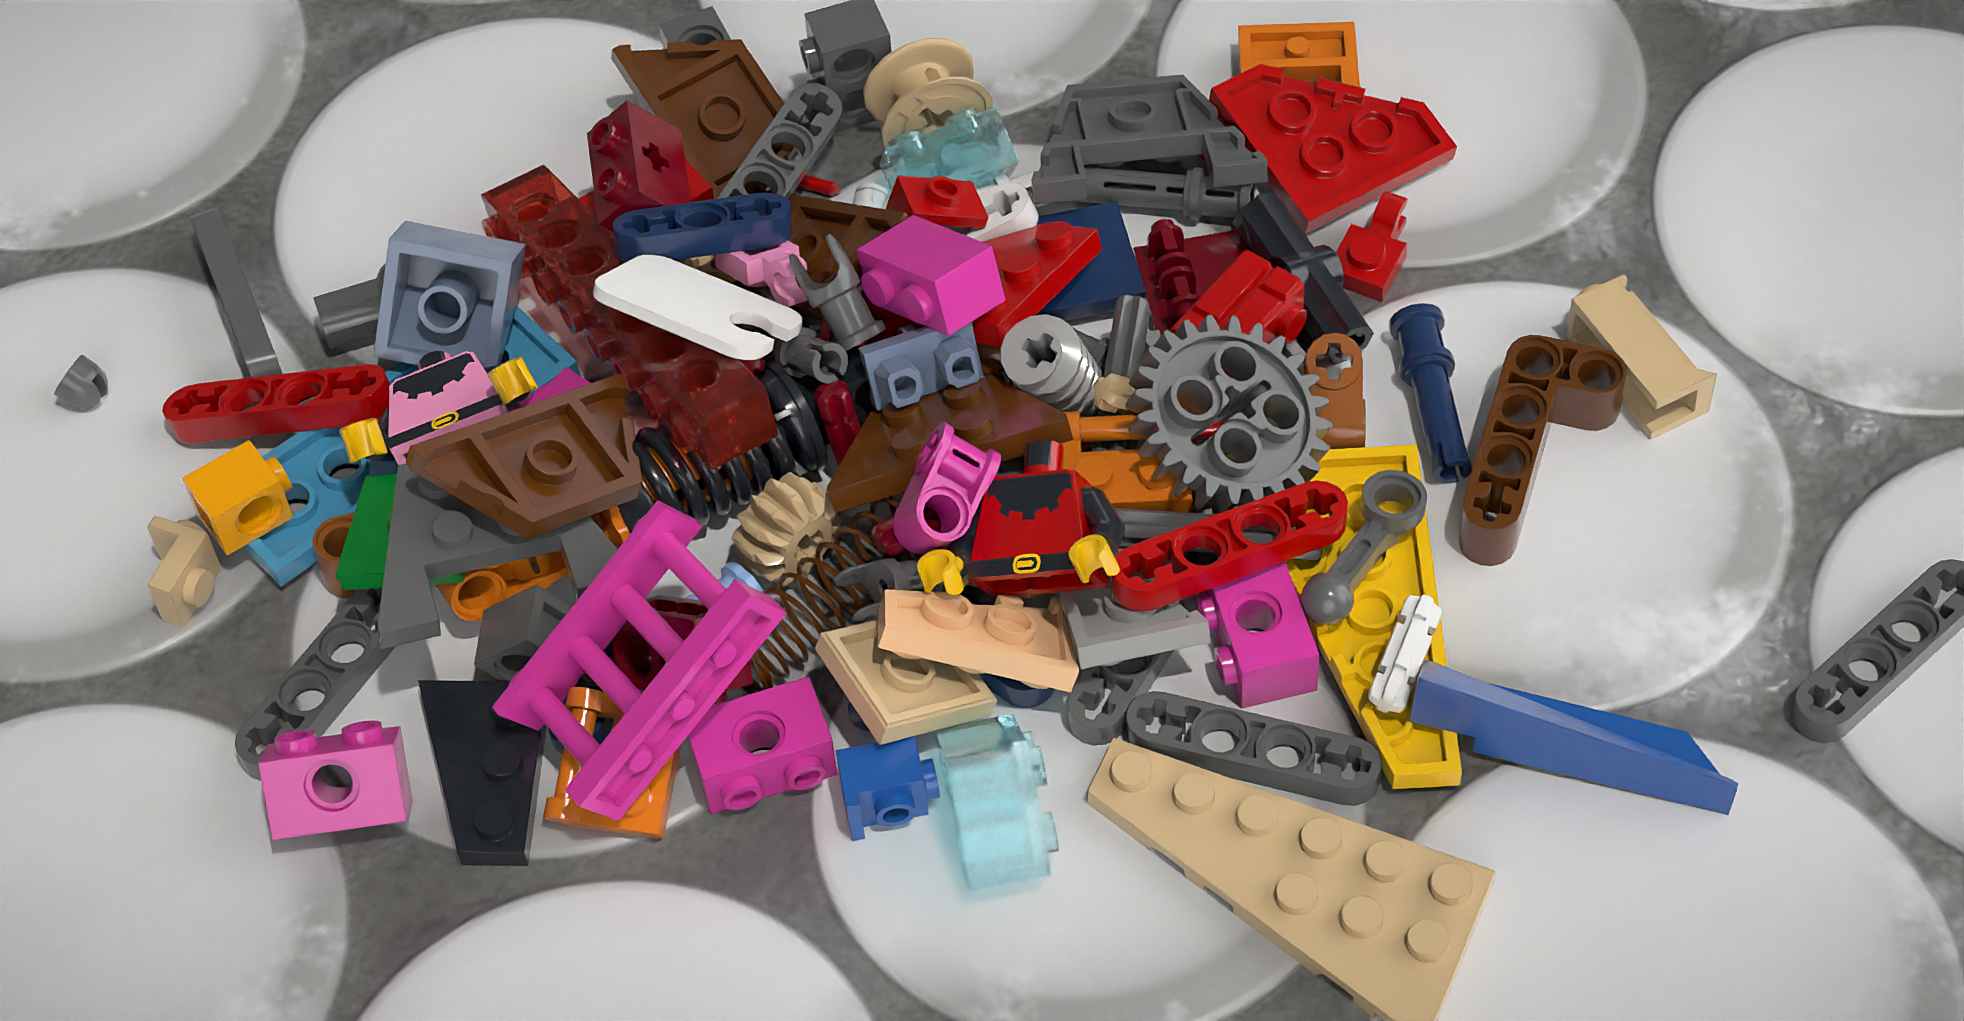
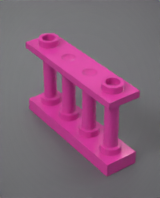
[492,500,787,821]

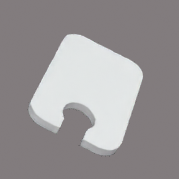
[593,255,803,360]

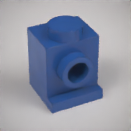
[835,736,940,841]

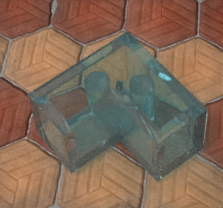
[934,714,1059,891]

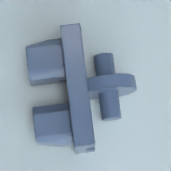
[858,322,983,411]

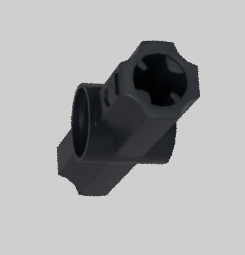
[1232,192,1374,364]

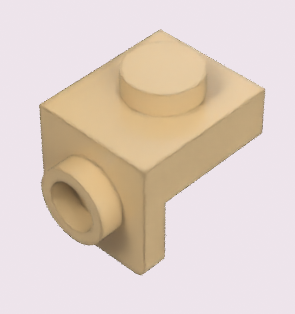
[147,516,222,628]

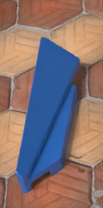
[1409,660,1738,815]

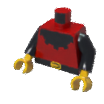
[917,440,1125,598]

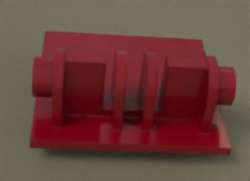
[1133,219,1253,336]

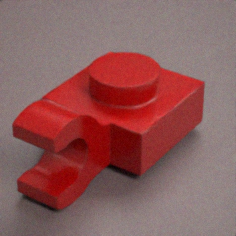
[1336,191,1408,302]

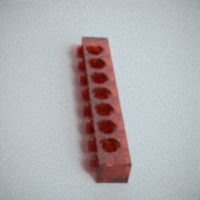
[481,164,779,470]

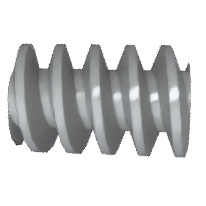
[1001,314,1104,417]

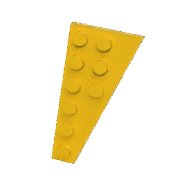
[1226,444,1462,789]

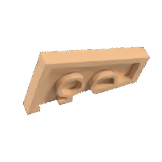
[878,589,1079,693]

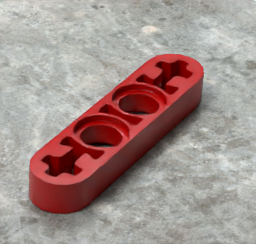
[162,364,391,443]
[1111,480,1349,612]

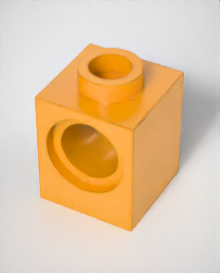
[182,440,294,556]

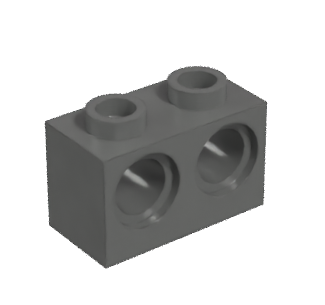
[799,0,892,133]

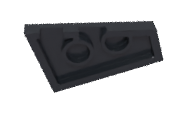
[418,680,547,866]

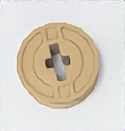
[863,38,993,164]

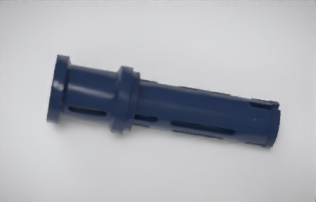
[1389,303,1472,484]

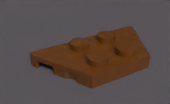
[611,39,797,199]
[766,190,909,321]
[406,373,642,539]
[827,375,1074,513]

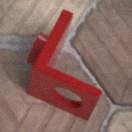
[885,175,989,228]

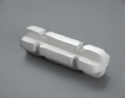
[1368,594,1442,713]

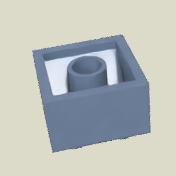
[373,221,526,368]

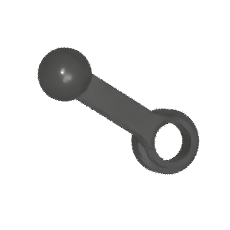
[1301,470,1427,625]

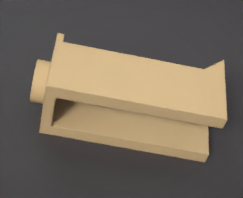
[1566,274,1717,440]

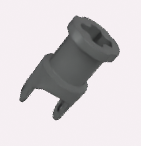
[789,234,886,351]
[834,548,946,624]

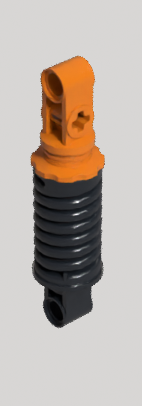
[435,345,876,621]

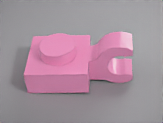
[715,240,808,307]

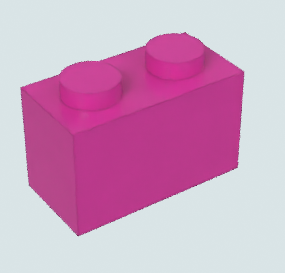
[856,215,1006,336]

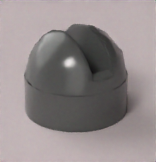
[54,354,108,409]

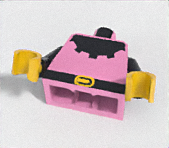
[339,351,538,465]

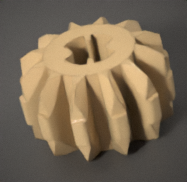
[731,472,842,586]

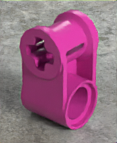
[893,422,1001,555]

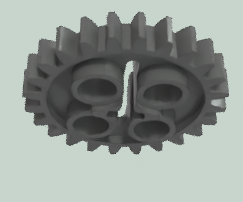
[1125,315,1332,513]

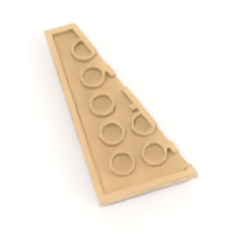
[1088,738,1495,1021]

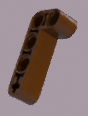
[1459,335,1626,566]

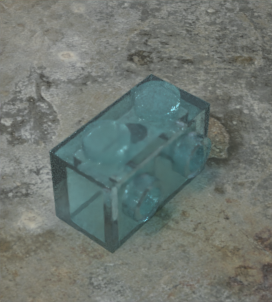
[880,107,1019,192]

